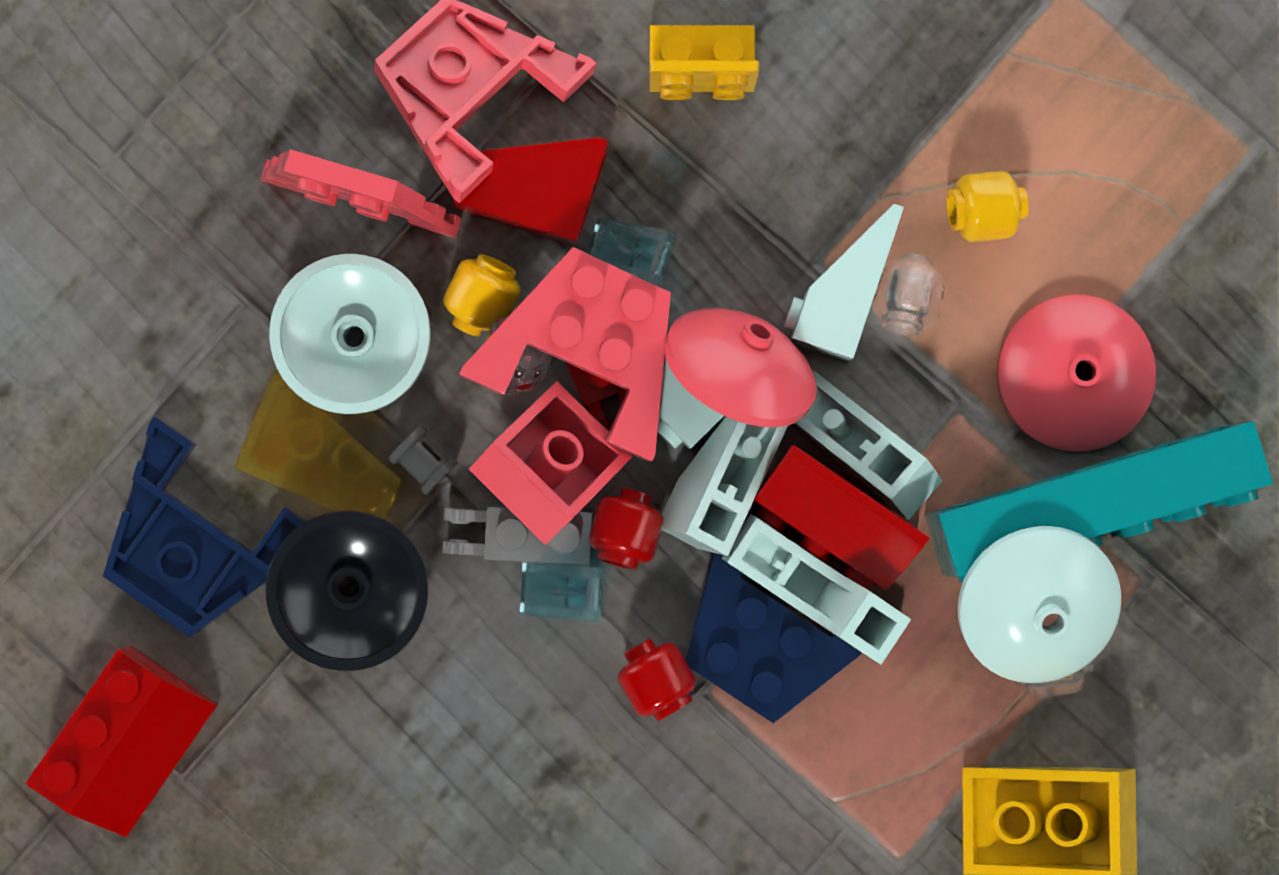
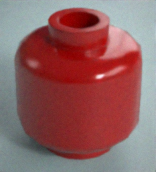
[588,488,664,570]
[617,638,696,721]

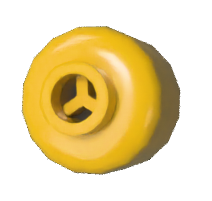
[946,170,1029,243]
[443,254,521,337]

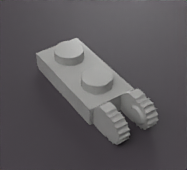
[442,507,593,565]

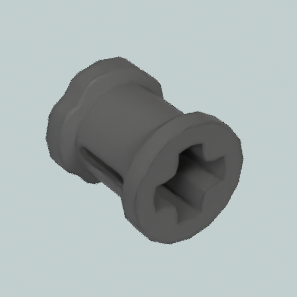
[388,425,459,495]

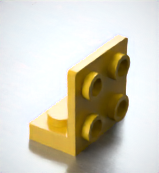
[650,25,759,100]

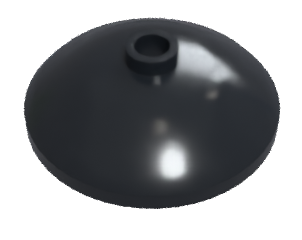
[266,510,428,671]

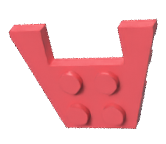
[374,0,597,203]
[260,149,462,238]
[458,247,671,462]

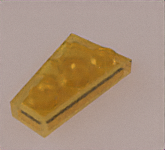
[234,370,403,520]

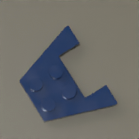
[103,416,306,637]
[685,515,862,723]

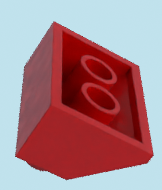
[753,445,930,591]
[25,645,218,837]

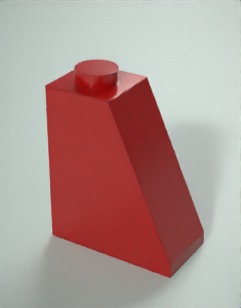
[449,137,609,248]

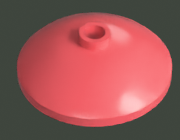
[997,295,1156,452]
[664,308,817,427]

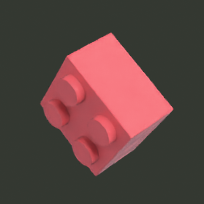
[469,381,633,545]

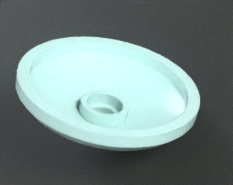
[269,254,431,414]
[958,526,1121,683]

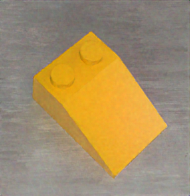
[962,767,1137,875]

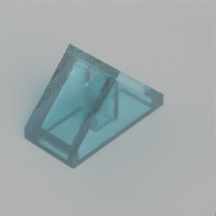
[587,218,677,288]
[520,562,604,622]

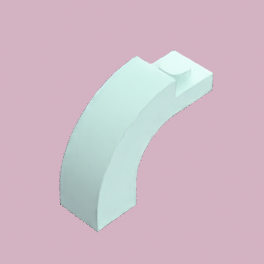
[721,514,911,665]

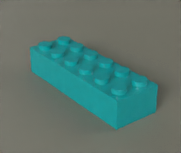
[925,421,1273,583]

